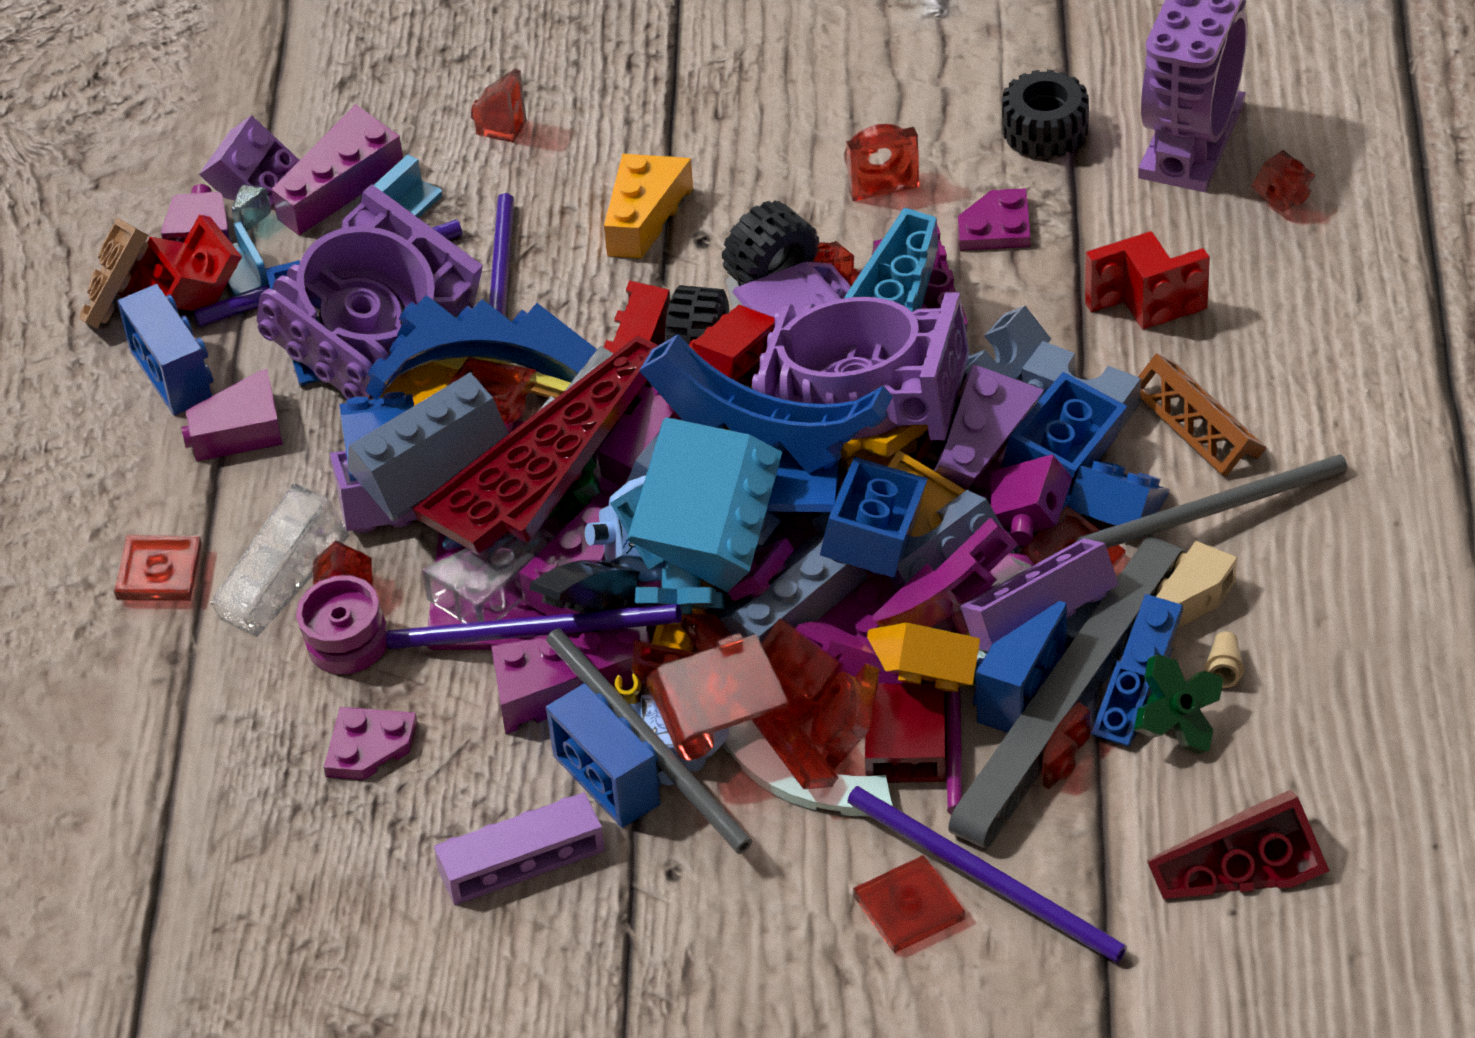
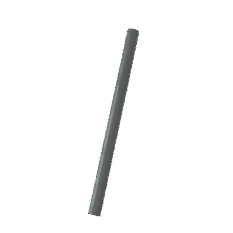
[1076,454,1347,549]
[546,629,752,854]

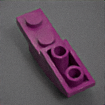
[872,518,1018,627]

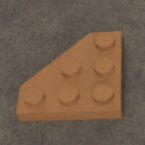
[79,218,148,329]

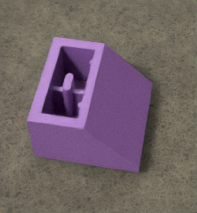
[199,115,300,209]

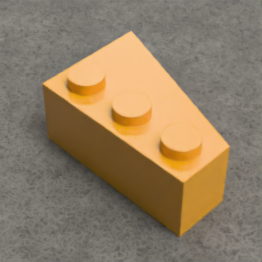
[604,154,694,259]

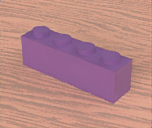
[960,538,1119,651]
[434,792,605,905]

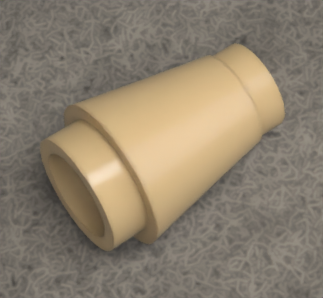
[1205,631,1244,688]

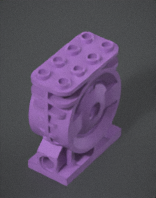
[1138,0,1248,193]
[257,184,483,400]
[752,292,970,440]

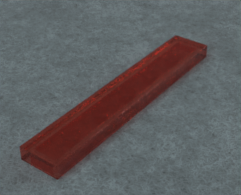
[681,613,839,790]

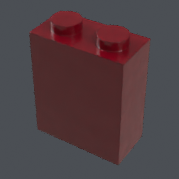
[865,682,946,783]

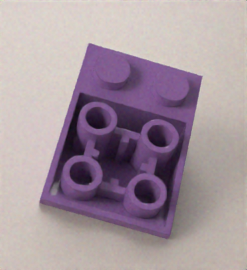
[732,262,851,317]

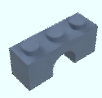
[960,306,1051,390]
[1022,341,1141,432]
[889,490,1004,589]

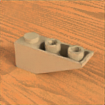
[1156,541,1237,629]

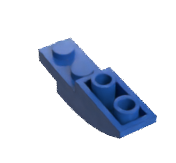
[1091,594,1184,747]

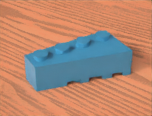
[844,207,938,312]

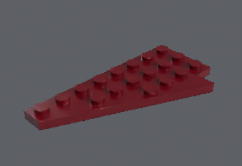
[412,335,659,554]

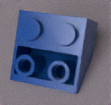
[1066,461,1170,526]

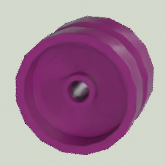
[296,576,388,674]

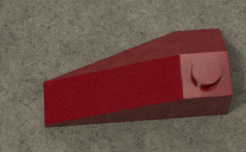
[1146,790,1330,899]

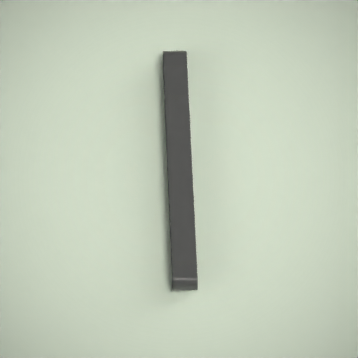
[948,535,1186,849]

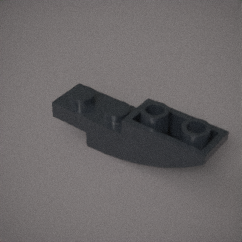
[529,560,642,614]

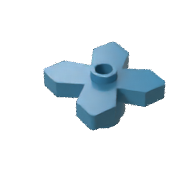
[635,561,726,615]

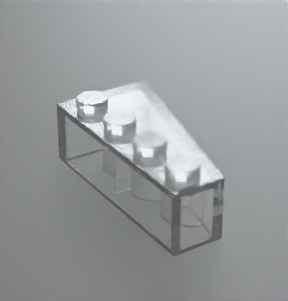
[210,482,350,637]

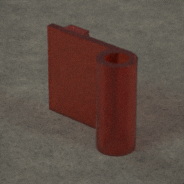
[647,633,788,760]

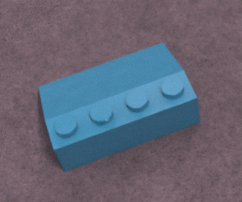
[627,417,782,592]

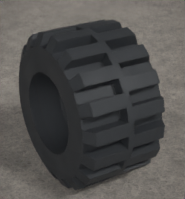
[1002,69,1089,159]
[722,200,819,285]
[665,285,730,345]

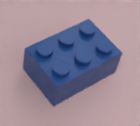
[118,284,214,416]
[1001,372,1127,495]
[820,457,928,578]
[546,683,661,828]

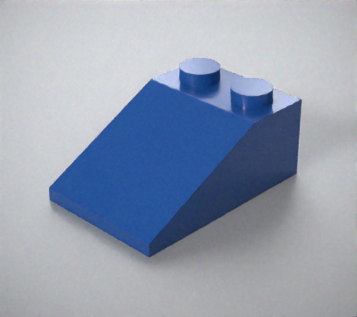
[339,392,414,482]
[766,443,841,512]
[973,601,1067,733]

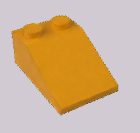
[867,623,981,692]

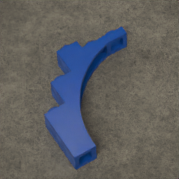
[365,295,597,400]
[639,334,893,474]

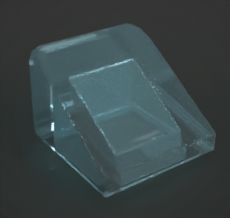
[232,185,271,232]

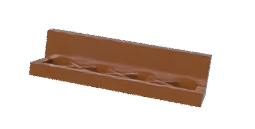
[1138,353,1267,476]

